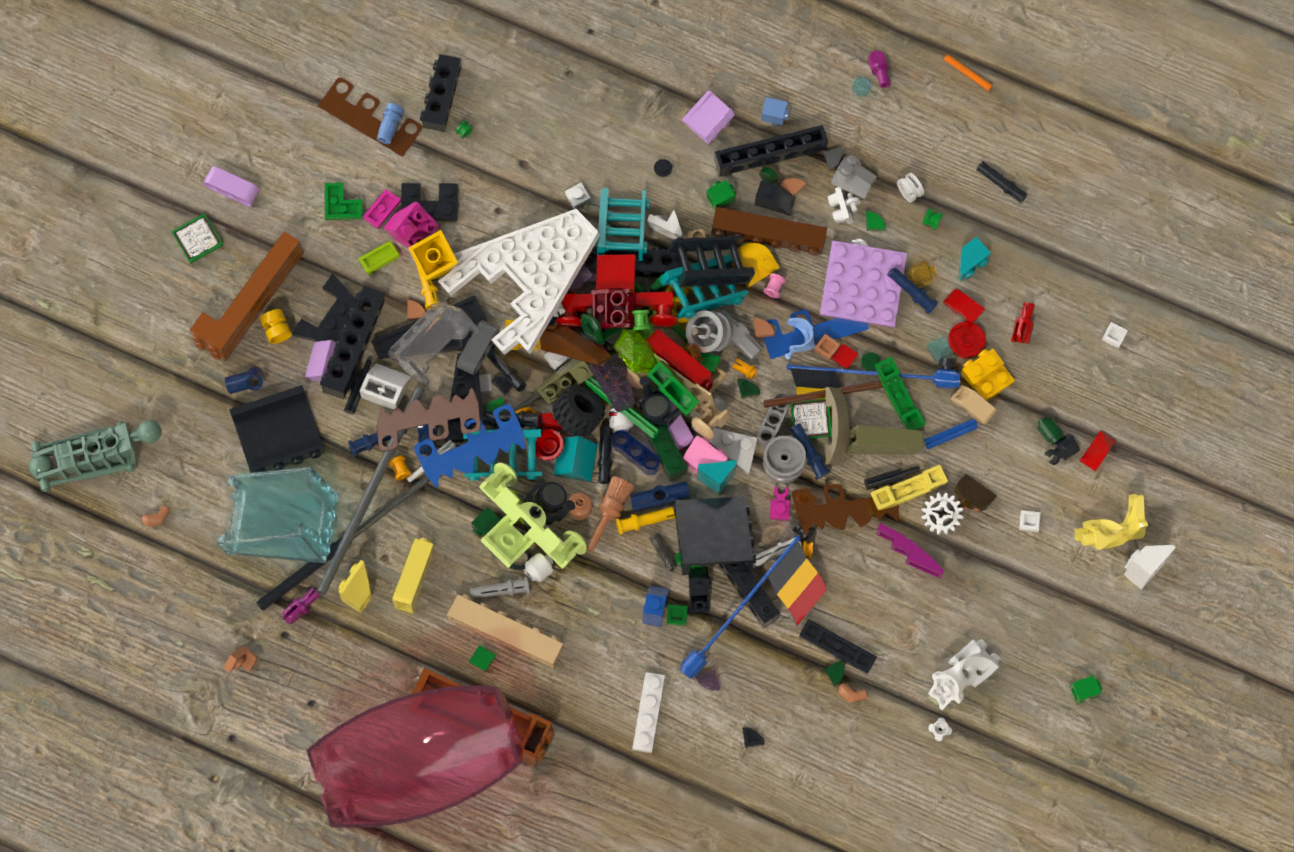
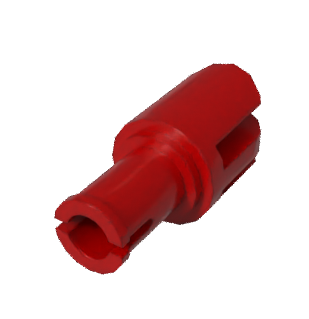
[1011,302,1035,344]

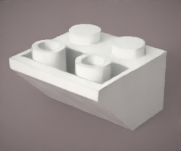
[360,363,411,410]

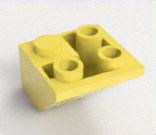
[338,560,372,613]

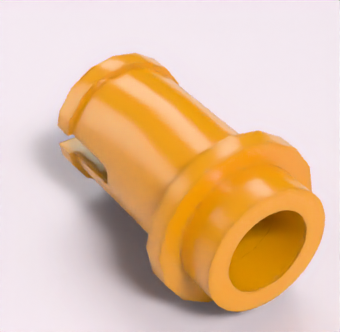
[732,358,758,379]

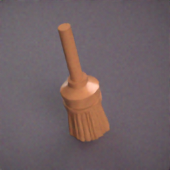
[587,476,634,552]

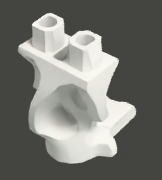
[928,639,1001,710]

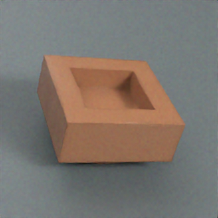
[814,334,841,361]

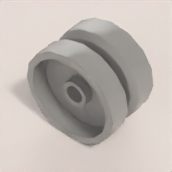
[763,436,806,483]

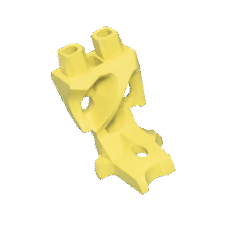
[1075,494,1148,550]

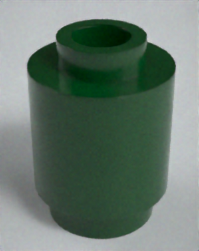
[1037,416,1064,446]

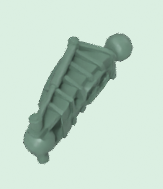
[28,420,162,492]

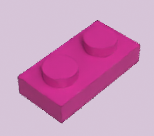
[363,189,401,230]

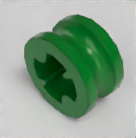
[455,120,474,139]

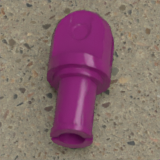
[868,51,891,88]
[282,588,320,624]

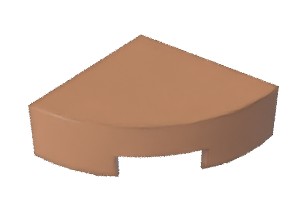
[780,178,806,197]
[407,300,426,320]
[753,318,774,338]

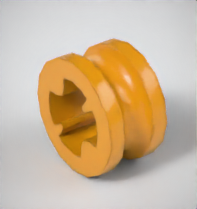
[802,541,813,559]

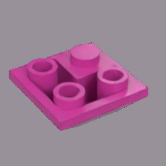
[384,202,440,249]

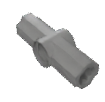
[720,310,763,361]

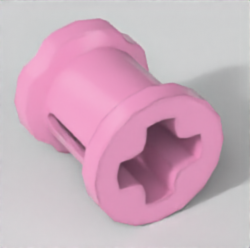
[763,274,786,298]

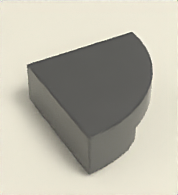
[824,147,843,171]

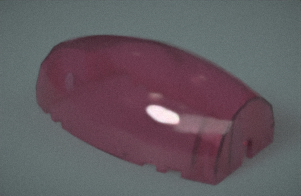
[306,686,523,828]

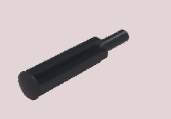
[344,360,372,415]
[864,466,920,490]

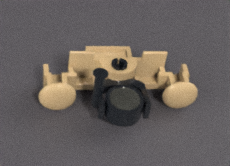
[622,351,729,440]

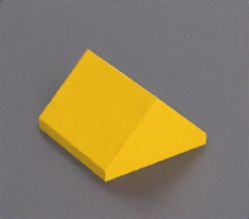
[408,230,459,281]

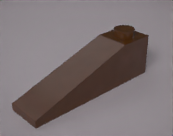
[540,322,611,365]

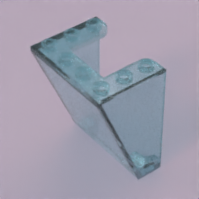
[217,467,338,563]

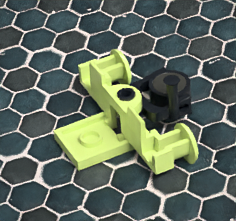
[479,463,587,569]

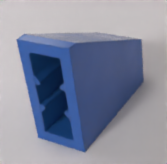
[642,585,669,627]

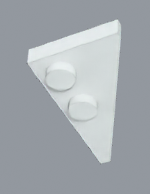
[691,425,757,474]

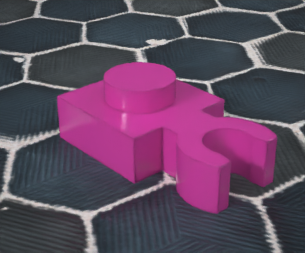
[769,486,790,521]

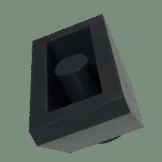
[755,181,796,216]

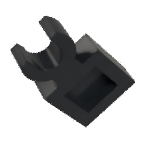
[1045,433,1080,465]

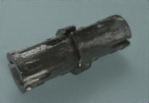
[649,532,679,572]

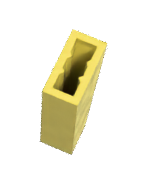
[392,538,435,614]

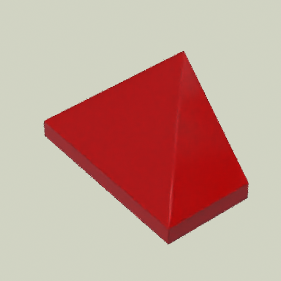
[1079,430,1116,472]

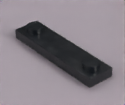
[799,619,877,675]

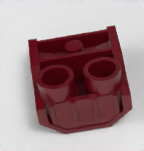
[591,289,636,329]

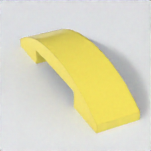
[870,465,948,511]

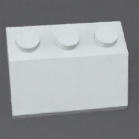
[1124,545,1176,590]

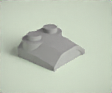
[831,155,877,199]

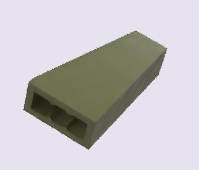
[845,425,925,455]

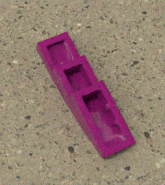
[876,523,944,579]

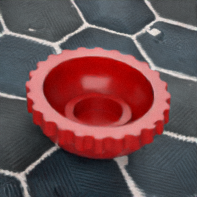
[535,429,565,462]

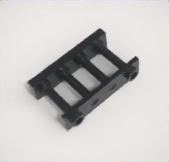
[668,235,755,288]

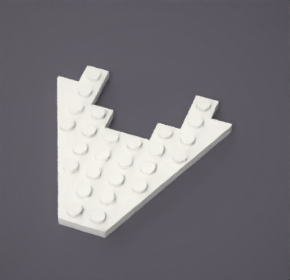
[438,209,600,355]

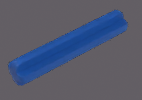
[925,419,978,449]

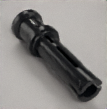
[483,411,542,429]

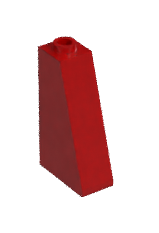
[645,329,714,391]

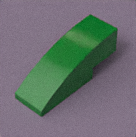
[647,360,700,416]

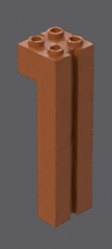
[190,231,303,362]
[407,668,554,766]

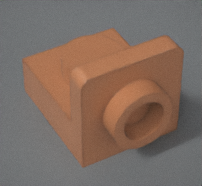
[224,645,258,673]

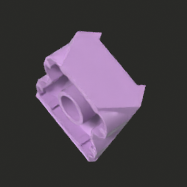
[682,91,735,144]

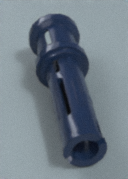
[887,266,938,314]
[790,423,831,480]
[347,430,407,457]

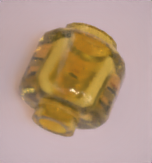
[908,261,936,287]

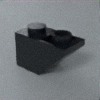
[688,566,710,613]

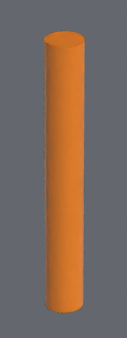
[944,54,993,91]

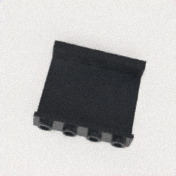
[229,385,325,478]
[674,496,756,575]

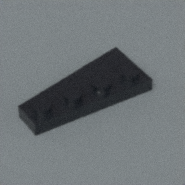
[448,353,484,429]

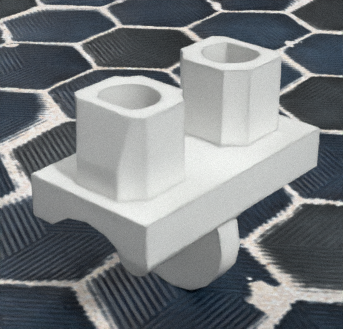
[828,187,861,224]

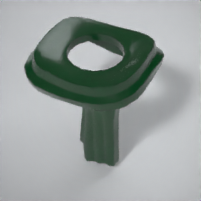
[580,314,623,344]

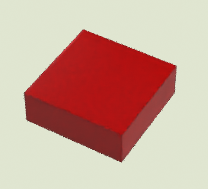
[831,343,858,369]

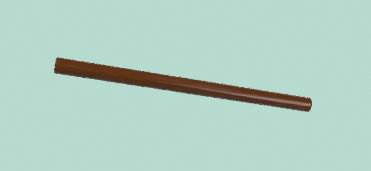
[763,381,883,408]

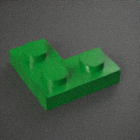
[324,182,363,221]

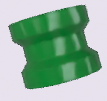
[922,208,943,231]

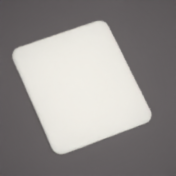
[479,374,492,392]

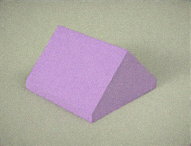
[305,340,350,382]

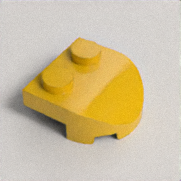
[733,243,780,288]

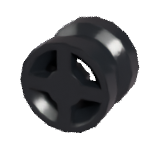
[792,523,817,542]

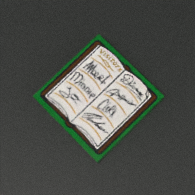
[171,214,223,264]
[790,399,832,439]

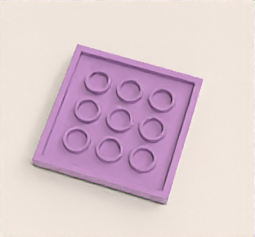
[820,241,907,328]

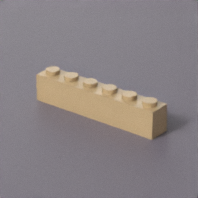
[447,594,563,668]

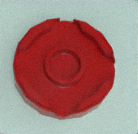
[948,321,986,359]

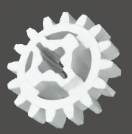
[922,493,964,535]

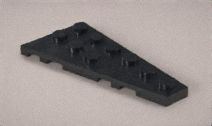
[371,295,497,359]

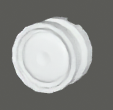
[897,173,924,203]

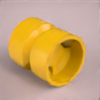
[260,309,292,344]

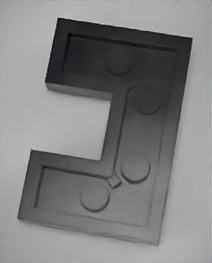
[401,183,458,221]

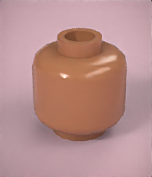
[568,492,592,520]

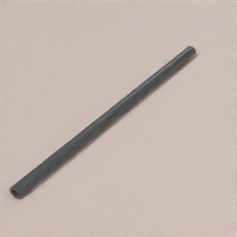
[317,386,424,595]

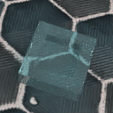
[926,336,953,363]

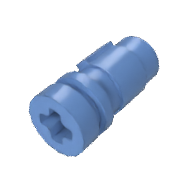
[377,103,404,144]

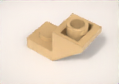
[950,385,997,425]

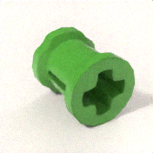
[632,310,651,330]

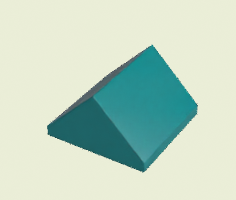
[553,436,598,482]
[697,460,737,495]

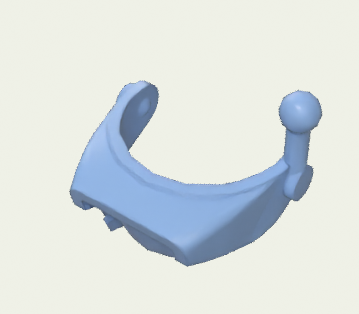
[785,318,815,360]

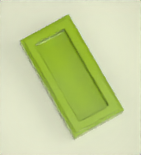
[358,240,400,275]

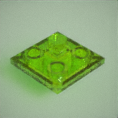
[613,329,658,373]

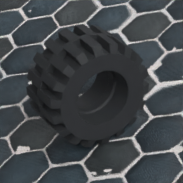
[552,384,606,437]

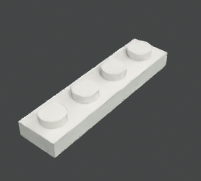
[632,672,665,753]

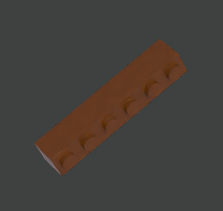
[711,207,827,256]

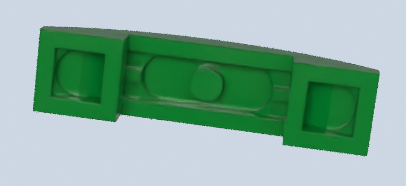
[874,356,926,430]

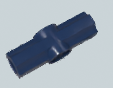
[630,481,690,512]

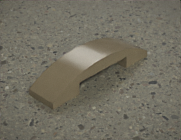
[826,387,849,465]

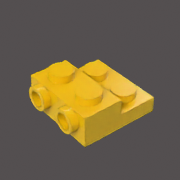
[961,349,1015,401]

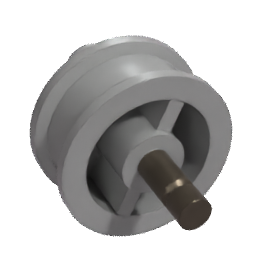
[686,311,732,353]

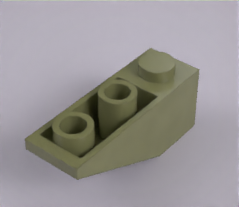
[537,358,596,404]

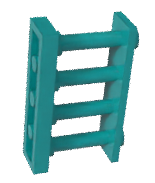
[597,188,650,261]
[660,254,748,319]
[463,428,542,481]

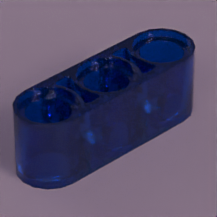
[612,430,660,475]

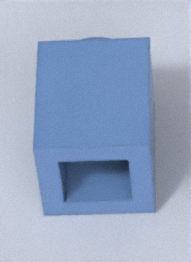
[761,97,790,126]

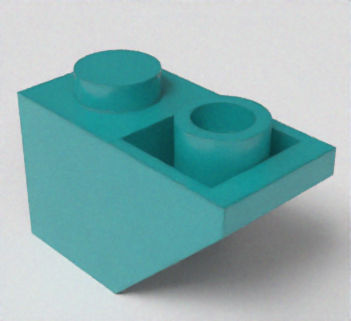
[958,236,991,282]

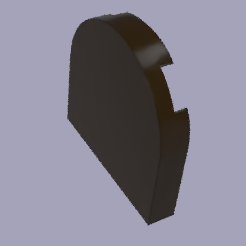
[954,474,997,511]

